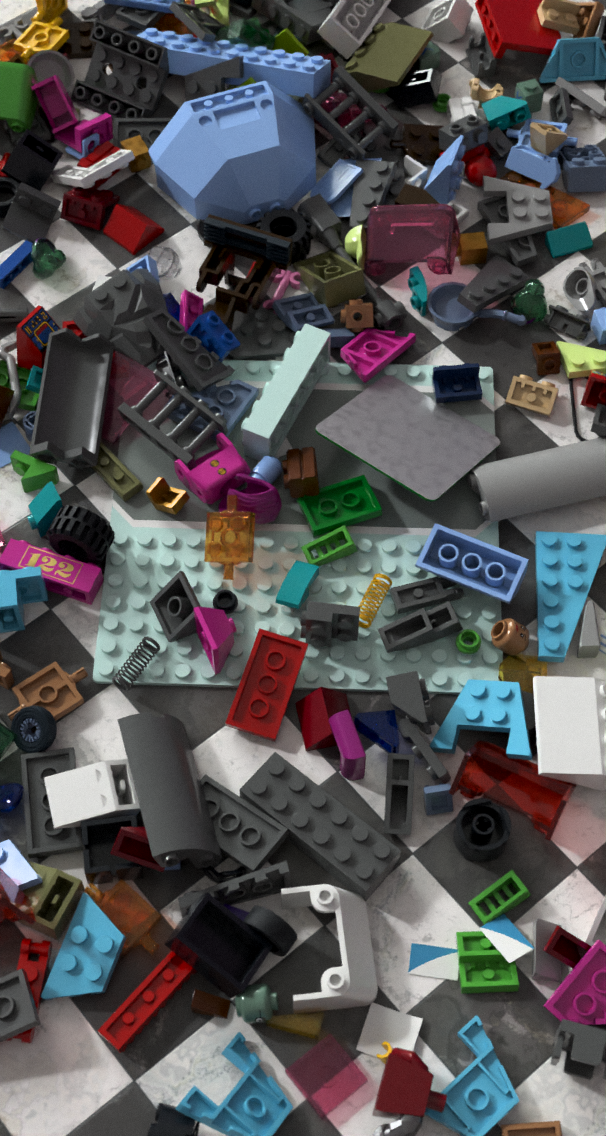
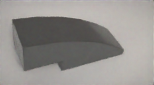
[378,601,463,652]
[384,753,415,836]

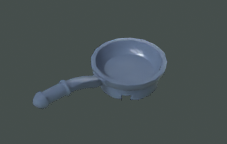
[427,282,527,331]

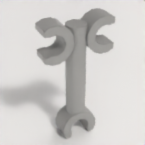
[0,18,28,43]

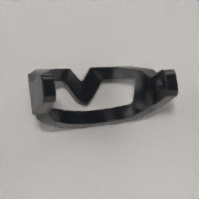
[202,866,248,884]

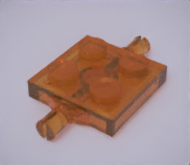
[204,495,255,580]
[84,879,162,959]

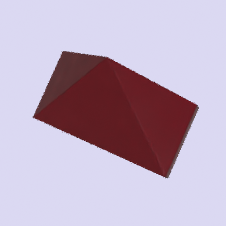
[111,827,165,872]
[543,925,592,969]

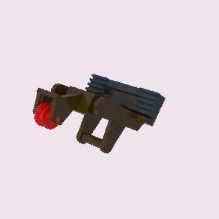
[196,214,292,331]

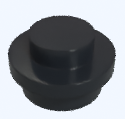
[213,590,238,614]

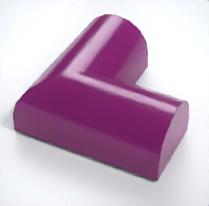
[329,709,366,781]

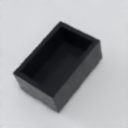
[164,892,273,998]

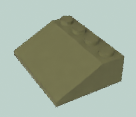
[345,22,434,92]

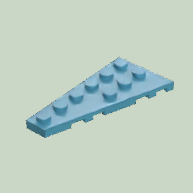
[535,531,606,663]

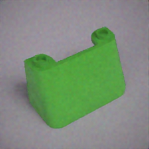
[0,61,39,132]

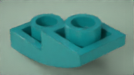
[407,266,427,317]
[276,560,319,609]

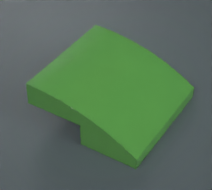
[456,931,519,994]

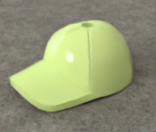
[345,224,368,270]

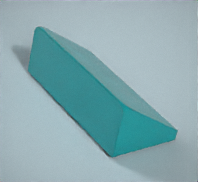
[544,222,593,258]

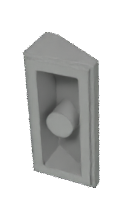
[532,919,562,982]

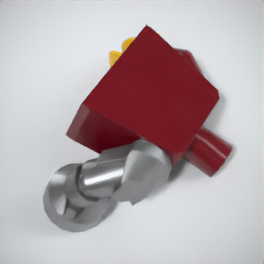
[372,1042,447,1136]

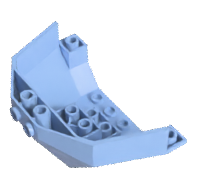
[148,80,316,224]

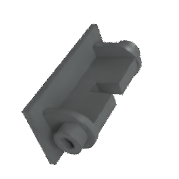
[543,305,591,340]
[156,351,188,400]

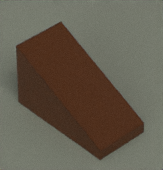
[191,989,231,1019]

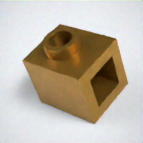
[120,135,151,173]
[453,232,488,265]

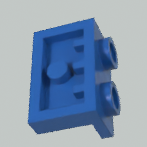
[186,310,241,363]

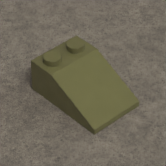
[293,250,366,308]

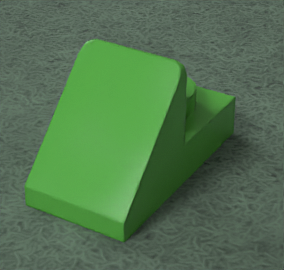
[10,450,59,493]

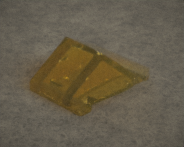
[498,654,547,694]

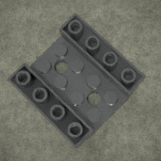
[70,19,169,118]

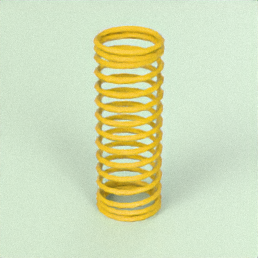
[358,573,392,628]

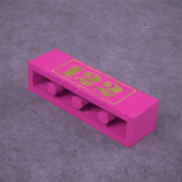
[0,538,104,605]

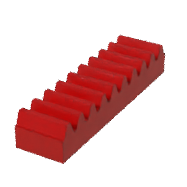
[98,951,197,1053]

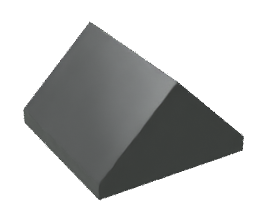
[150,571,201,642]

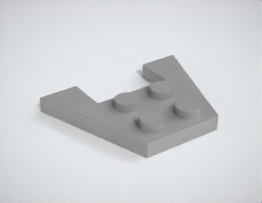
[482,176,553,245]

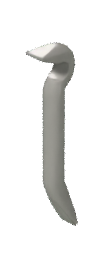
[0,340,22,419]

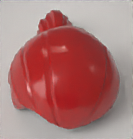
[464,147,497,187]

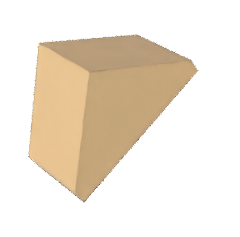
[530,122,569,156]

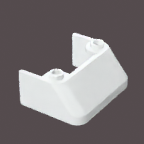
[281,884,378,1014]

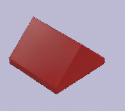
[103,204,164,255]

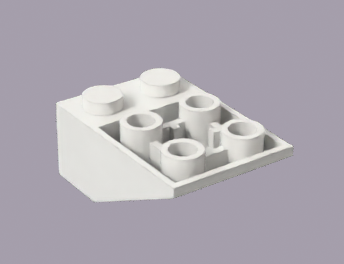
[44,759,140,829]

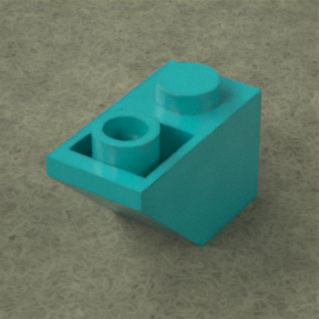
[481,95,532,131]

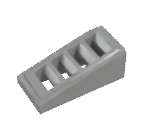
[577,601,601,658]

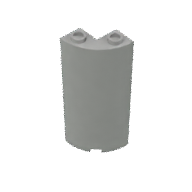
[467,437,606,522]

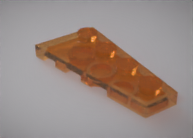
[500,170,590,229]

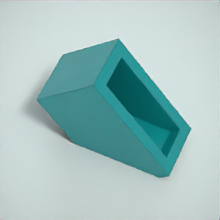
[27,481,63,537]

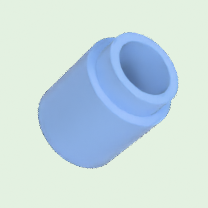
[250,456,283,484]

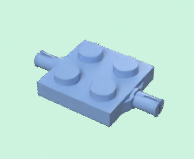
[506,119,578,158]

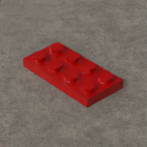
[225,628,308,742]

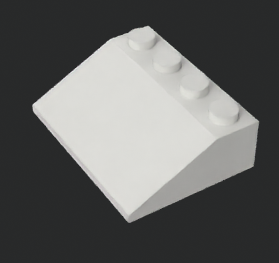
[533,676,606,791]

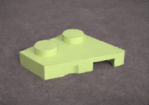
[556,341,606,379]

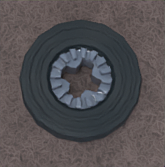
[11,705,57,753]

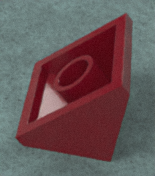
[295,687,352,751]

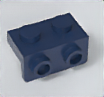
[432,363,482,403]

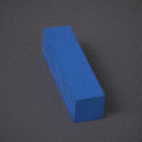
[0,240,39,289]

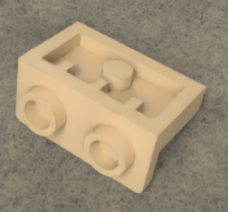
[537,0,581,35]
[505,375,559,417]

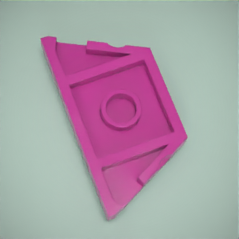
[340,328,416,383]

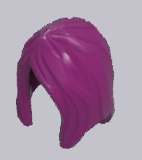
[218,473,282,524]

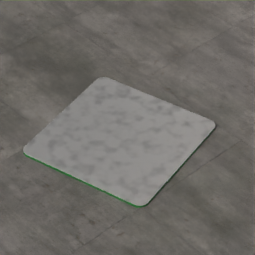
[315,375,500,502]

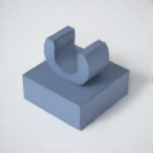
[423,783,453,815]

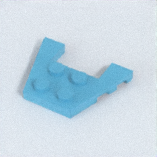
[430,679,532,760]
[425,1015,520,1136]
[175,1032,293,1136]

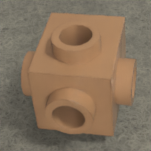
[340,299,374,332]

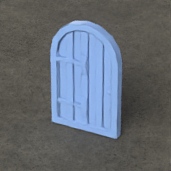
[310,159,364,205]

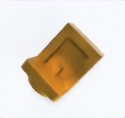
[146,477,190,515]

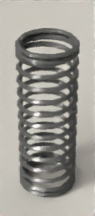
[112,636,160,691]

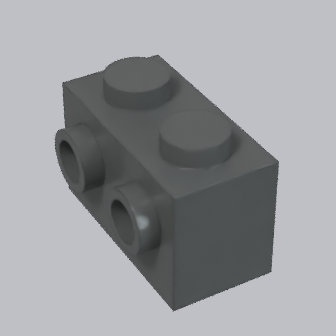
[439,114,488,152]

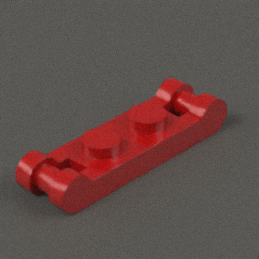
[7,938,52,1043]

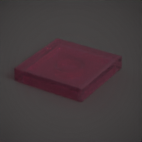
[285,1033,368,1120]

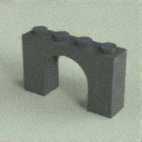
[251,0,332,44]

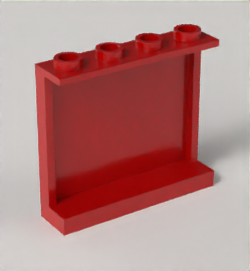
[475,0,562,59]

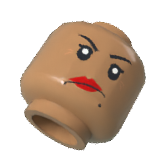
[491,618,529,656]

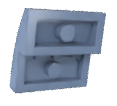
[272,292,335,332]

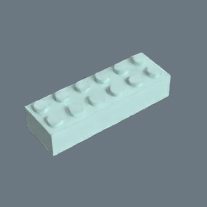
[241,323,331,461]

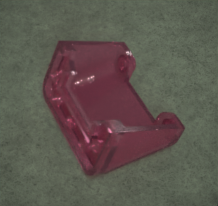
[364,204,461,276]

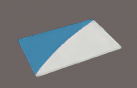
[479,914,534,963]
[408,943,459,981]

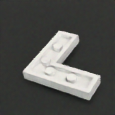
[50,149,135,189]

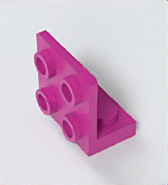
[55,113,113,153]

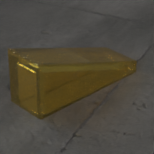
[266,1013,324,1040]

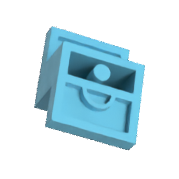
[0,566,48,633]

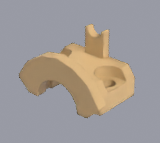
[469,78,504,109]

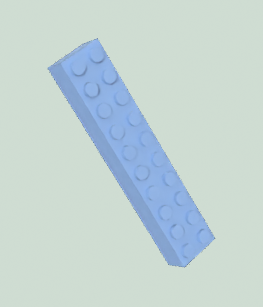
[136,28,331,99]

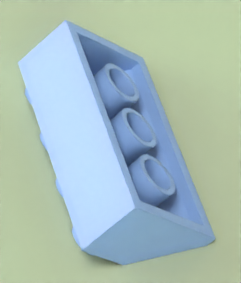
[415,523,529,604]

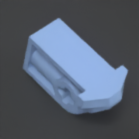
[504,144,561,189]

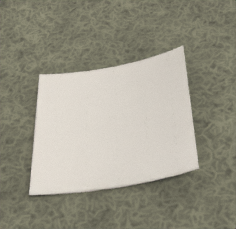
[356,1002,423,1058]

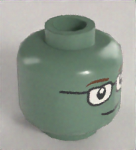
[235,983,279,1024]

